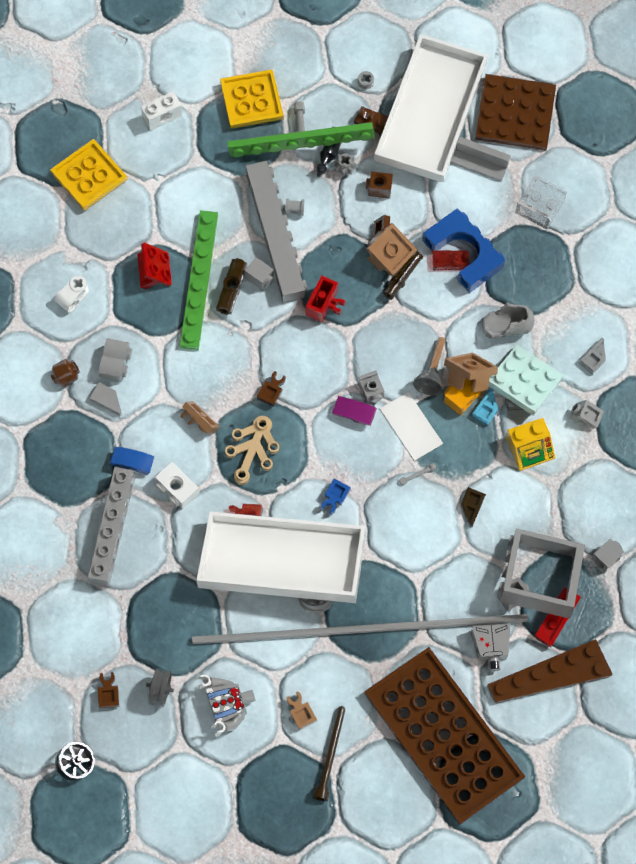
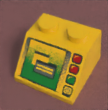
[505,418,555,471]

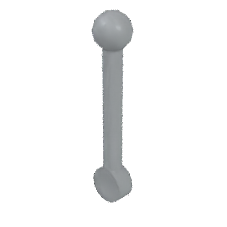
[400,463,436,485]

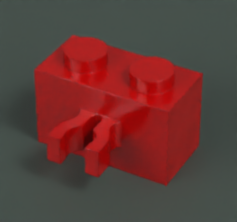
[305,275,346,322]

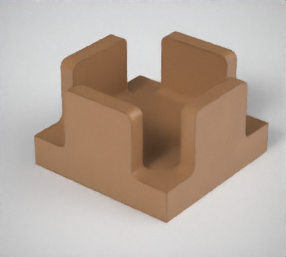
[366,223,417,276]
[444,352,498,392]

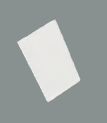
[380,392,443,461]

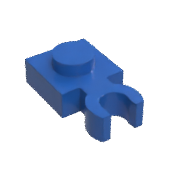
[321,479,351,515]

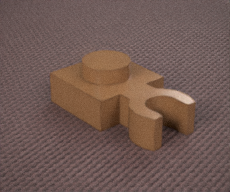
[287,691,317,730]

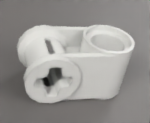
[54,276,89,313]

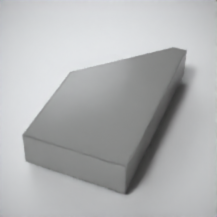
[579,338,606,375]
[89,382,122,416]

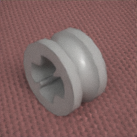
[358,71,374,90]

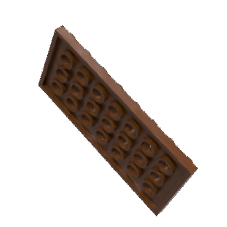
[364,647,525,825]

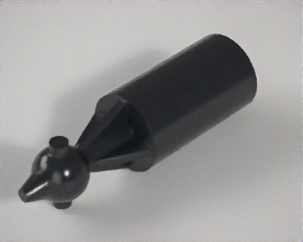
[316,127,342,177]

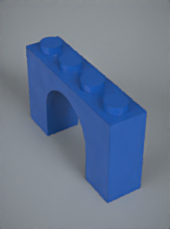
[422,208,505,293]

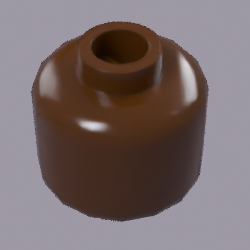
[50,359,80,387]

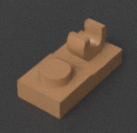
[180,401,220,433]

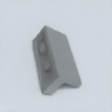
[451,137,511,181]

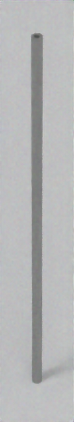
[192,614,528,644]

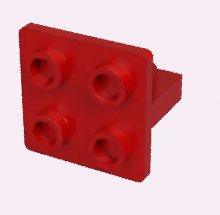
[137,242,172,289]

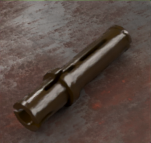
[383,251,423,300]

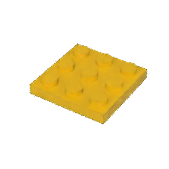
[220,69,284,129]
[50,139,128,211]

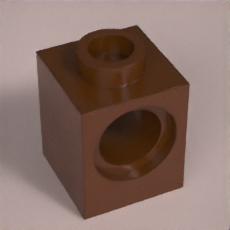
[365,171,393,198]

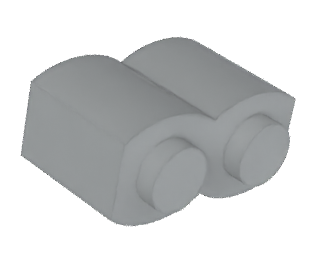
[98,338,132,382]

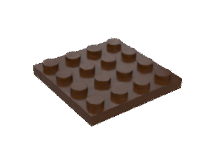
[475,74,556,151]

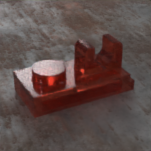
[432,250,470,271]

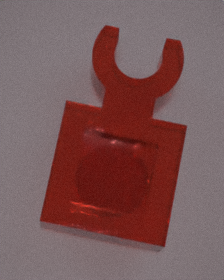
[229,504,263,516]

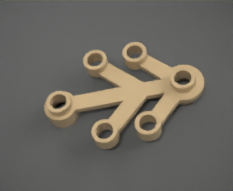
[225,416,279,485]

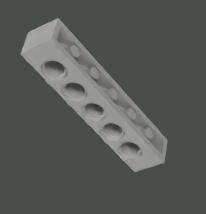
[88,467,135,587]

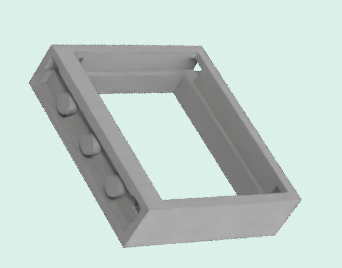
[498,528,585,619]

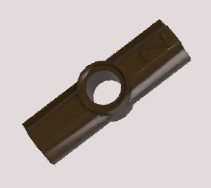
[216,258,248,315]

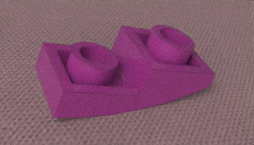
[332,396,377,426]

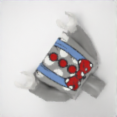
[197,674,256,737]

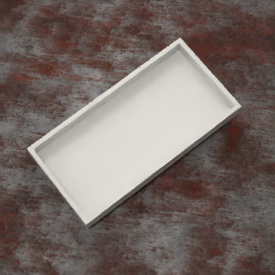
[374,34,488,183]
[197,512,366,603]

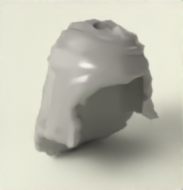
[482,302,535,339]

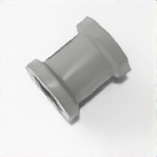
[285,199,304,216]

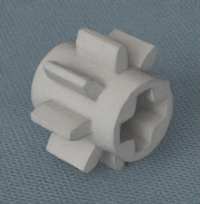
[334,152,356,176]

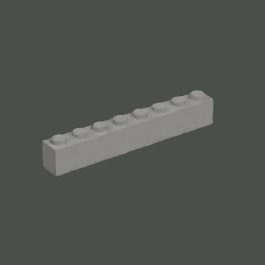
[246,161,307,303]

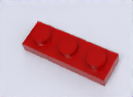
[534,587,581,647]

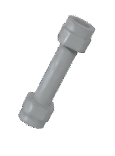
[293,101,305,132]

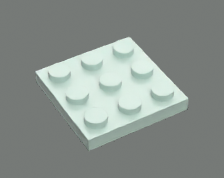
[488,345,564,416]

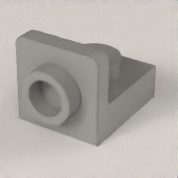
[570,400,604,429]

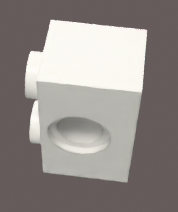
[141,91,183,131]
[155,462,200,509]

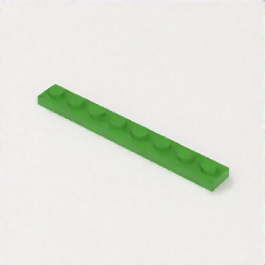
[227,122,375,157]
[180,210,218,350]

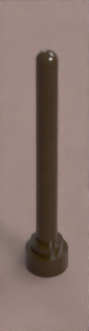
[312,706,345,802]

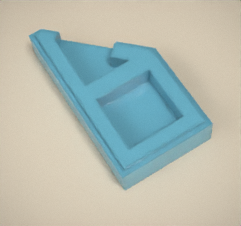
[472,387,498,426]

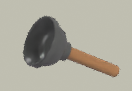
[413,337,445,396]

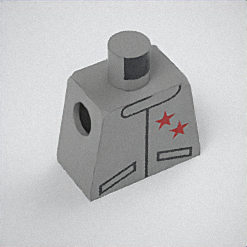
[471,624,510,672]

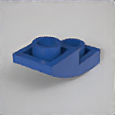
[109,446,154,475]

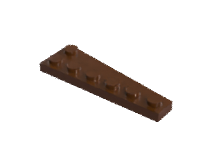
[487,639,613,704]

